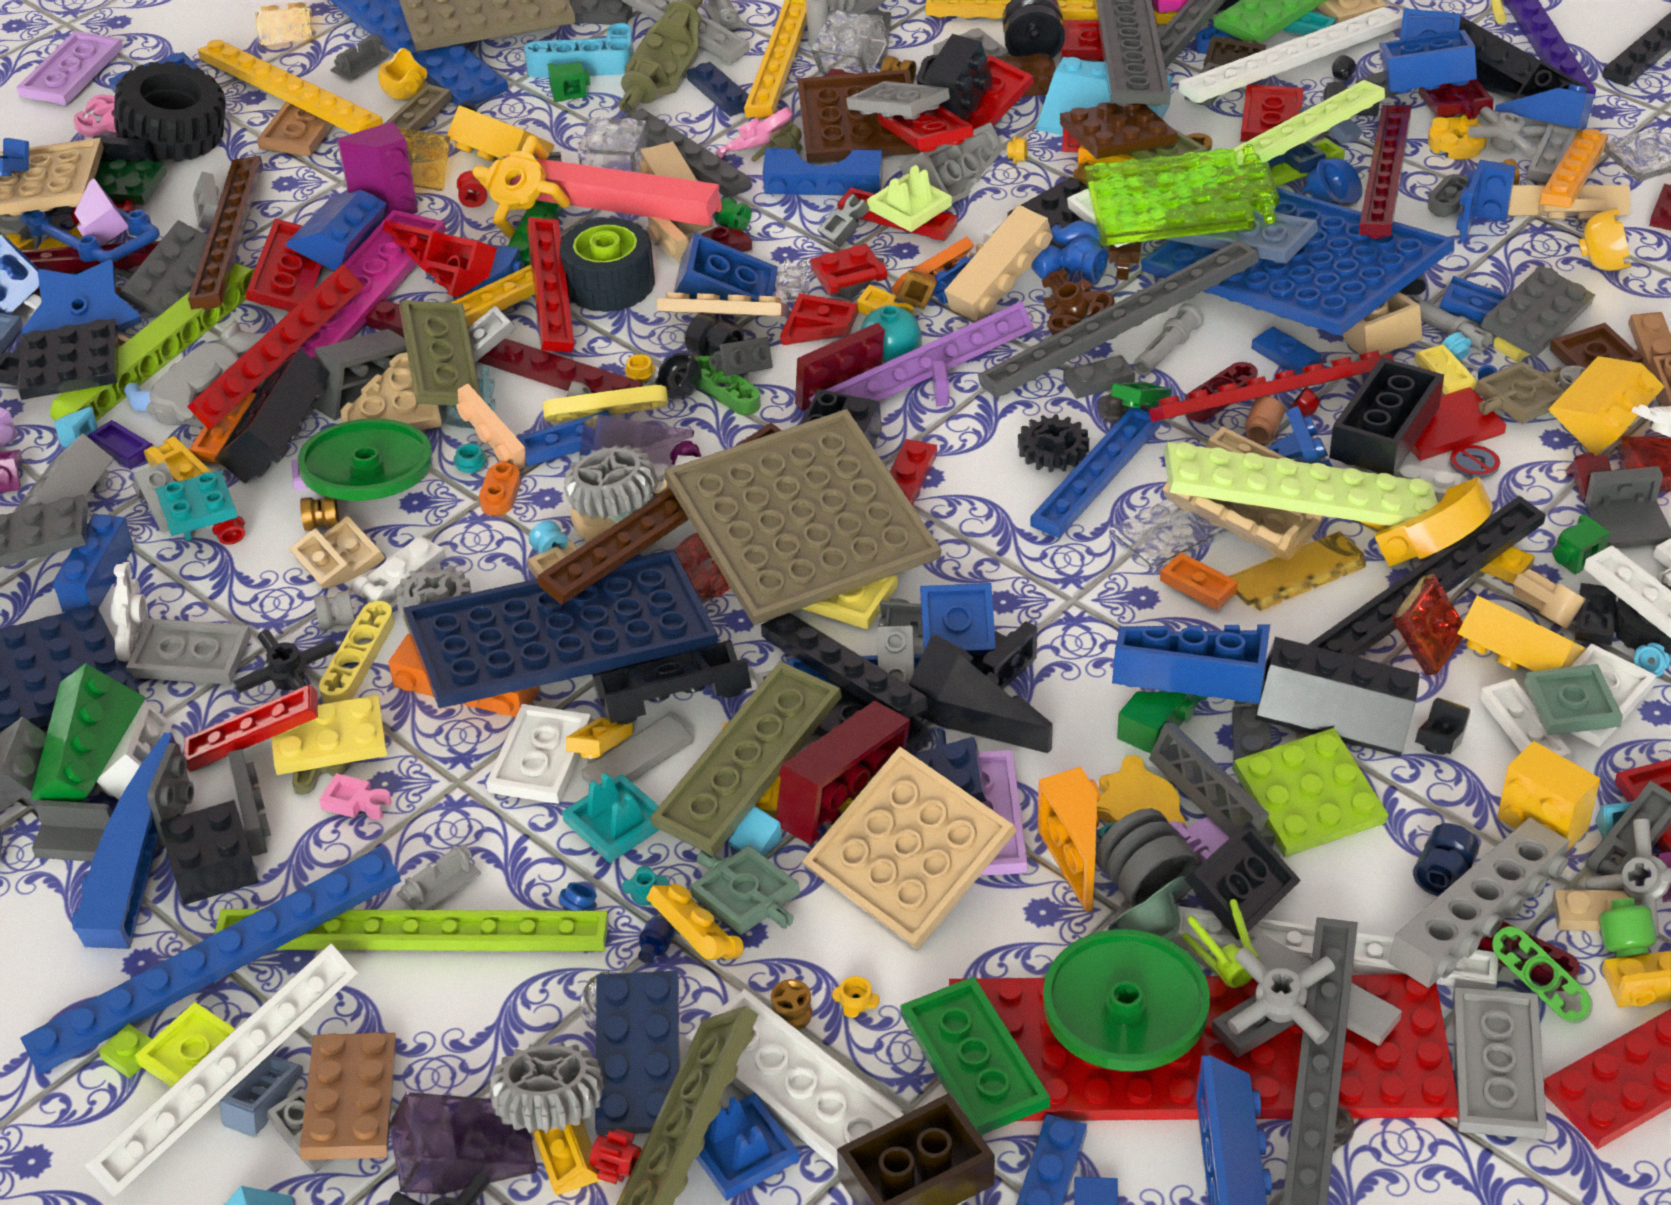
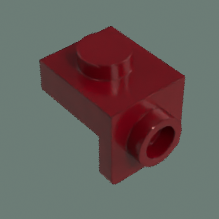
[1565,453,1612,502]

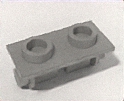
[703,0,744,31]
[397,845,481,910]

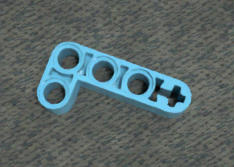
[524,23,634,78]

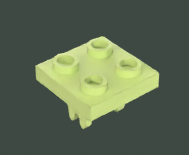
[867,165,952,232]

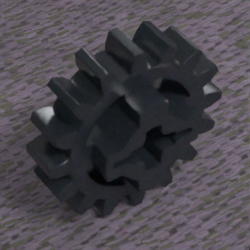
[1018,414,1090,472]

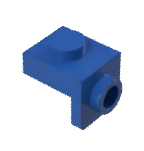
[0,138,29,176]

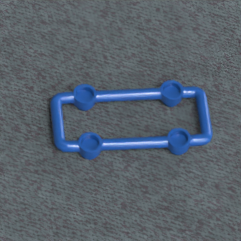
[20,207,160,263]

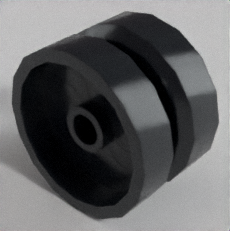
[1002,0,1065,59]

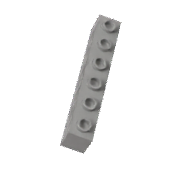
[1388,817,1569,988]

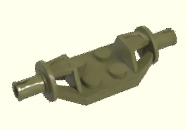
[618,0,703,114]

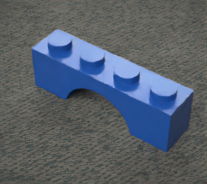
[762,148,883,196]

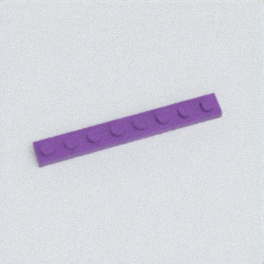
[809,301,1035,402]

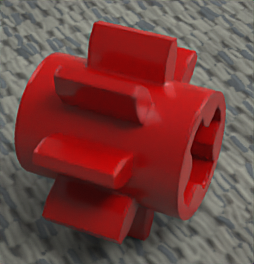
[590,1128,642,1185]

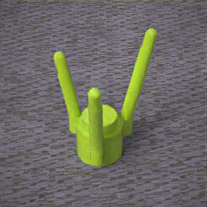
[1181,899,1260,988]

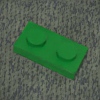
[1111,382,1172,408]

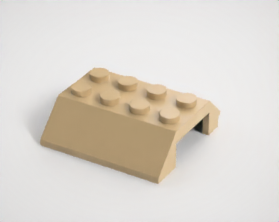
[1163,426,1325,561]

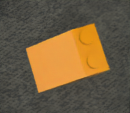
[1037,766,1100,912]

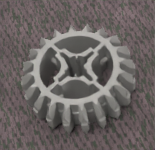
[564,444,657,520]
[489,1041,604,1134]

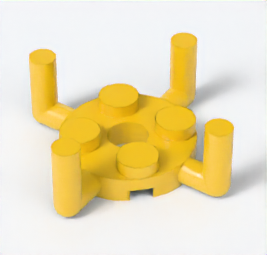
[472,135,570,238]

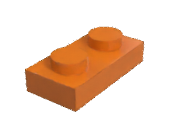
[1160,552,1238,610]

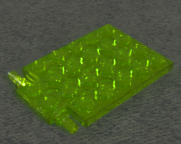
[1084,144,1280,246]

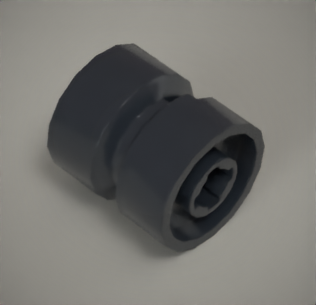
[685,313,744,356]

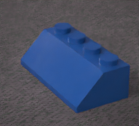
[1195,1056,1272,1205]

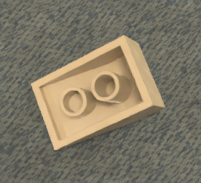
[1342,292,1423,356]

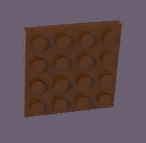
[797,69,921,162]

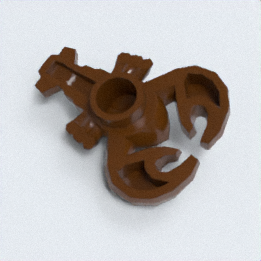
[1042,269,1115,335]

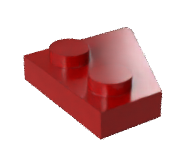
[780,293,859,345]

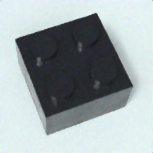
[924,34,993,121]
[159,800,259,905]

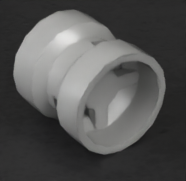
[314,590,355,630]

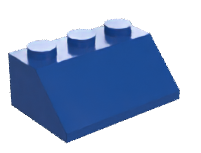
[1379,30,1477,94]
[286,190,387,271]

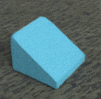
[54,407,98,448]
[728,806,782,856]

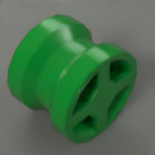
[715,197,752,231]

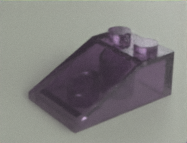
[579,415,694,456]

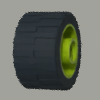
[559,218,655,312]

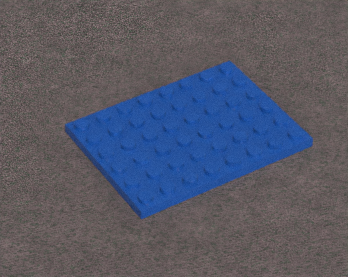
[1141,181,1454,336]

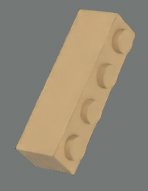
[638,142,713,235]
[944,205,1053,322]

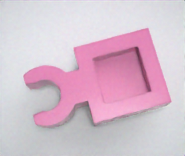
[319,773,392,820]

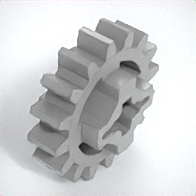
[395,564,472,617]

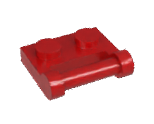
[810,244,887,295]

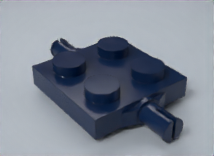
[912,728,987,803]

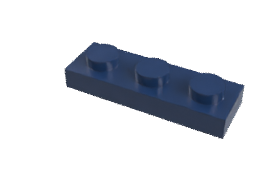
[687,62,749,117]

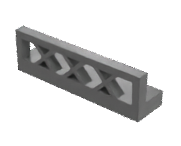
[1149,722,1276,846]

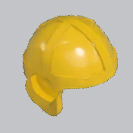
[378,48,427,100]

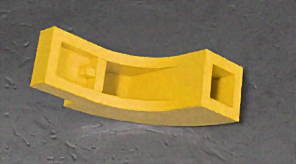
[1375,476,1493,567]

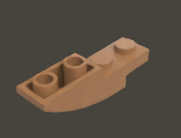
[1628,312,1671,406]

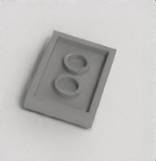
[846,81,950,119]
[126,618,251,685]

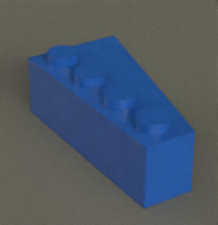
[1112,624,1271,704]

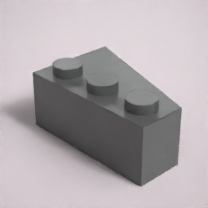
[311,329,407,421]

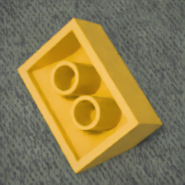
[446,105,555,162]
[1548,356,1665,456]
[1457,595,1587,672]

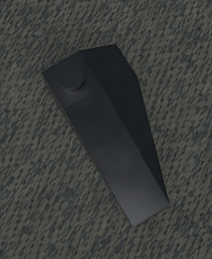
[908,634,1053,753]

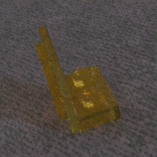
[254,2,314,45]
[397,127,451,191]

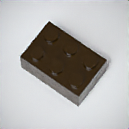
[837,1093,995,1205]

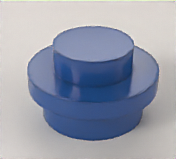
[558,882,597,911]

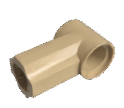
[1513,569,1586,629]

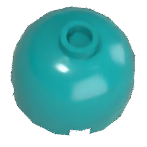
[860,305,922,363]

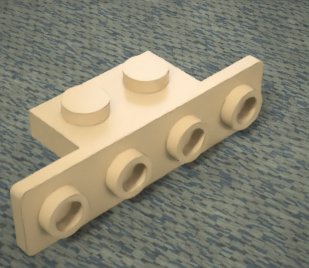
[1508,185,1630,220]

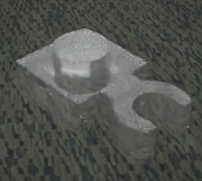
[776,259,810,301]

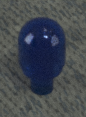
[638,916,675,964]

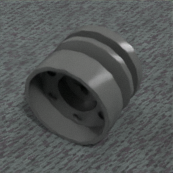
[1096,808,1202,907]

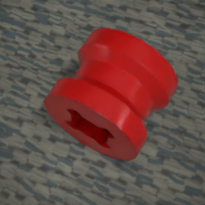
[456,170,488,208]

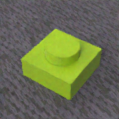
[99,1023,152,1079]

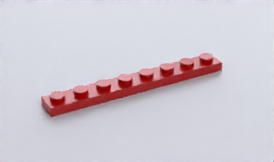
[187,264,364,430]
[1149,350,1393,422]

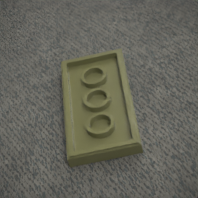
[399,300,481,406]

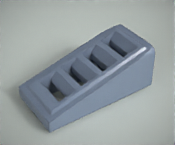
[220,1054,303,1137]

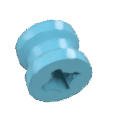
[528,520,570,554]

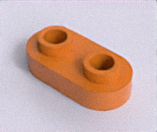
[479,462,521,516]

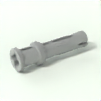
[1133,304,1204,376]

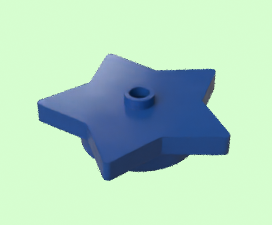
[21,260,142,335]

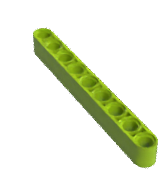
[50,262,255,421]

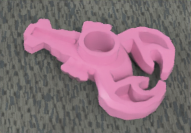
[74,94,118,138]
[715,107,793,159]

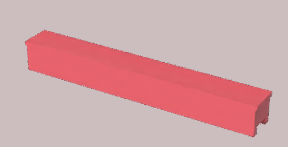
[507,154,722,226]

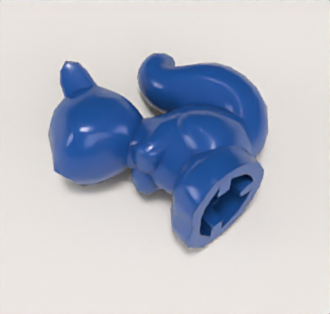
[1031,221,1108,285]

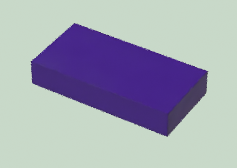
[87,420,154,470]

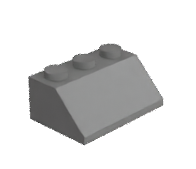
[14,433,114,512]

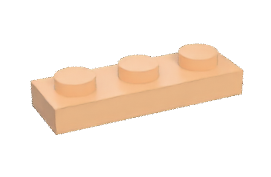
[456,384,525,470]

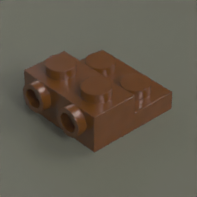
[998,53,1056,97]

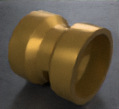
[880,56,916,84]
[300,496,339,531]

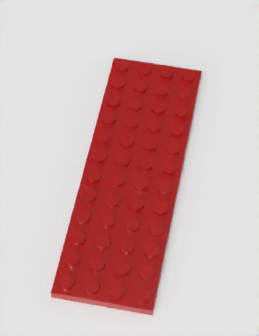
[949,974,1458,1121]

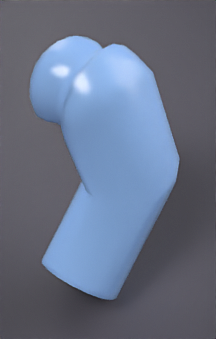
[124,383,151,412]

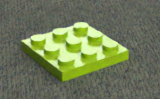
[1232,728,1388,857]

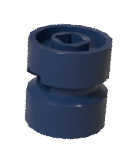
[1413,823,1479,896]

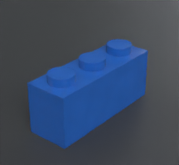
[53,514,134,612]

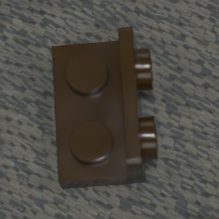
[1203,36,1267,67]

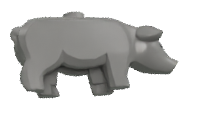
[146,320,268,427]

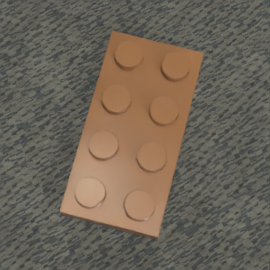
[300,1032,396,1160]

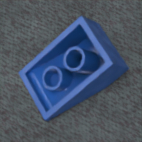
[674,233,778,302]

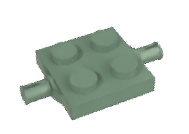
[690,845,800,935]

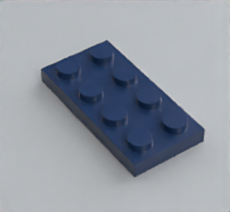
[595,971,680,1135]

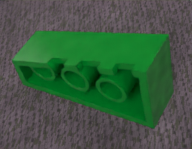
[30,663,146,802]

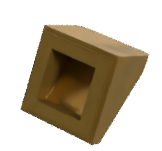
[896,270,937,310]

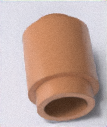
[1245,396,1284,444]

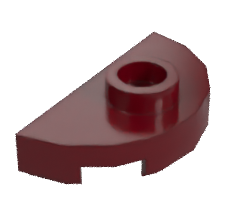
[700,226,753,251]

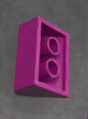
[337,121,418,220]

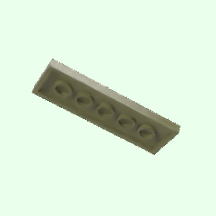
[650,661,842,856]
[616,1006,759,1205]

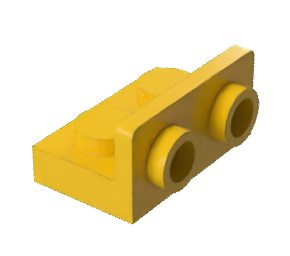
[1601,951,1671,1008]

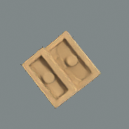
[289,516,386,589]

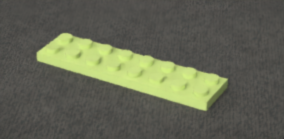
[1164,442,1438,526]

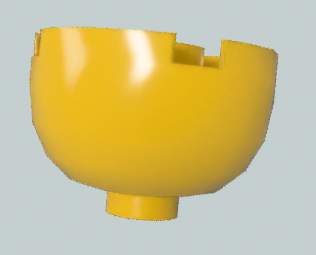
[1578,207,1631,271]

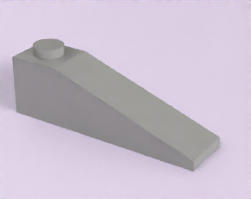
[899,123,1004,204]

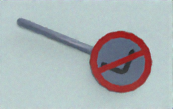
[1449,445,1501,480]

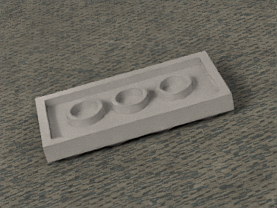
[1452,987,1547,1139]

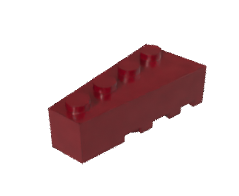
[776,701,910,845]

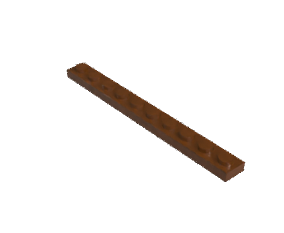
[188,155,263,310]
[537,422,782,605]

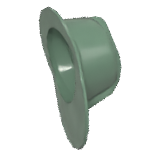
[1108,876,1186,941]

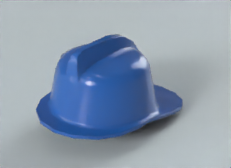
[1302,158,1362,204]

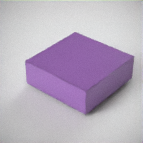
[932,361,949,407]

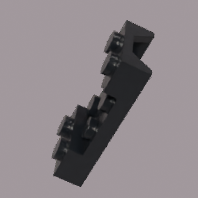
[592,640,752,724]

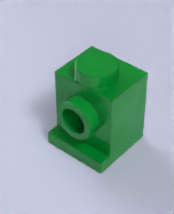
[547,62,591,102]
[1552,514,1610,575]

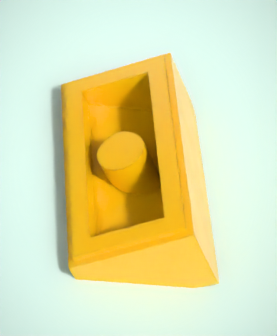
[533,1118,600,1195]

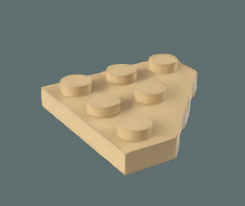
[340,352,442,430]

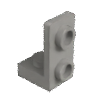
[133,462,174,532]
[877,626,914,685]

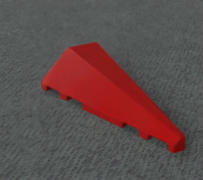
[382,220,497,298]

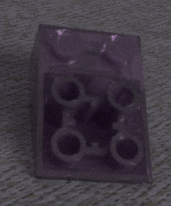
[390,1092,537,1195]

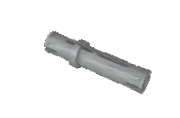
[1410,294,1492,351]

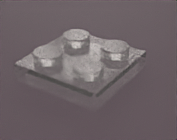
[1604,128,1671,182]

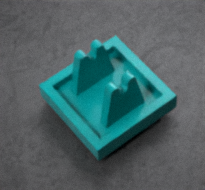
[155,470,238,541]
[562,773,659,863]

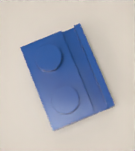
[1439,275,1508,325]

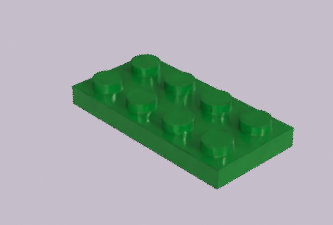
[900,976,1050,1136]

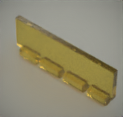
[1228,532,1366,611]

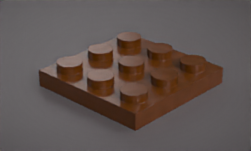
[1060,103,1177,159]

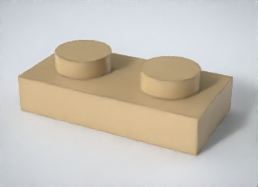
[647,216,688,264]
[1552,889,1637,931]

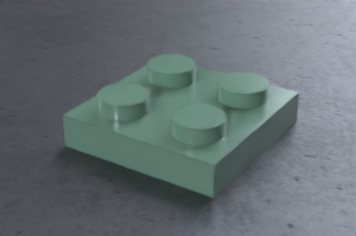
[1524,664,1623,736]

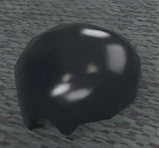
[655,352,702,399]

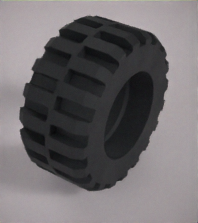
[114,61,226,161]

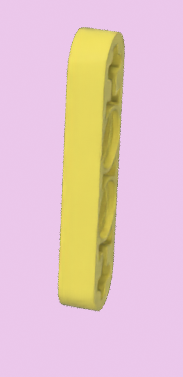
[543,385,668,422]
[318,601,395,704]

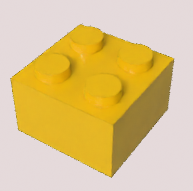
[1497,741,1601,853]

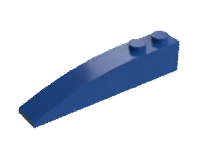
[72,733,176,949]

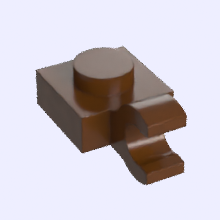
[1109,237,1142,280]

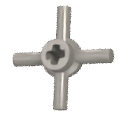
[1468,106,1547,157]
[1585,819,1671,938]
[1227,947,1335,1045]

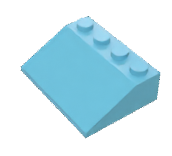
[1036,57,1172,135]

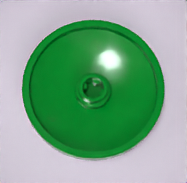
[298,419,433,501]
[1043,929,1210,1071]

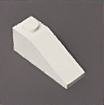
[96,701,172,800]

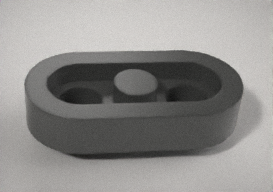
[1428,174,1468,217]

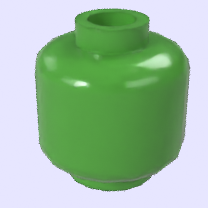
[1599,898,1657,958]

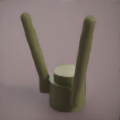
[751,121,802,162]

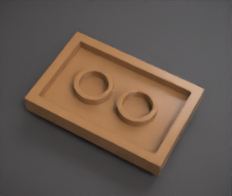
[257,101,333,156]

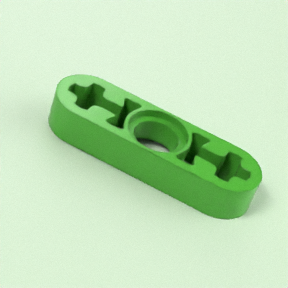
[695,356,761,415]
[1492,927,1593,1023]

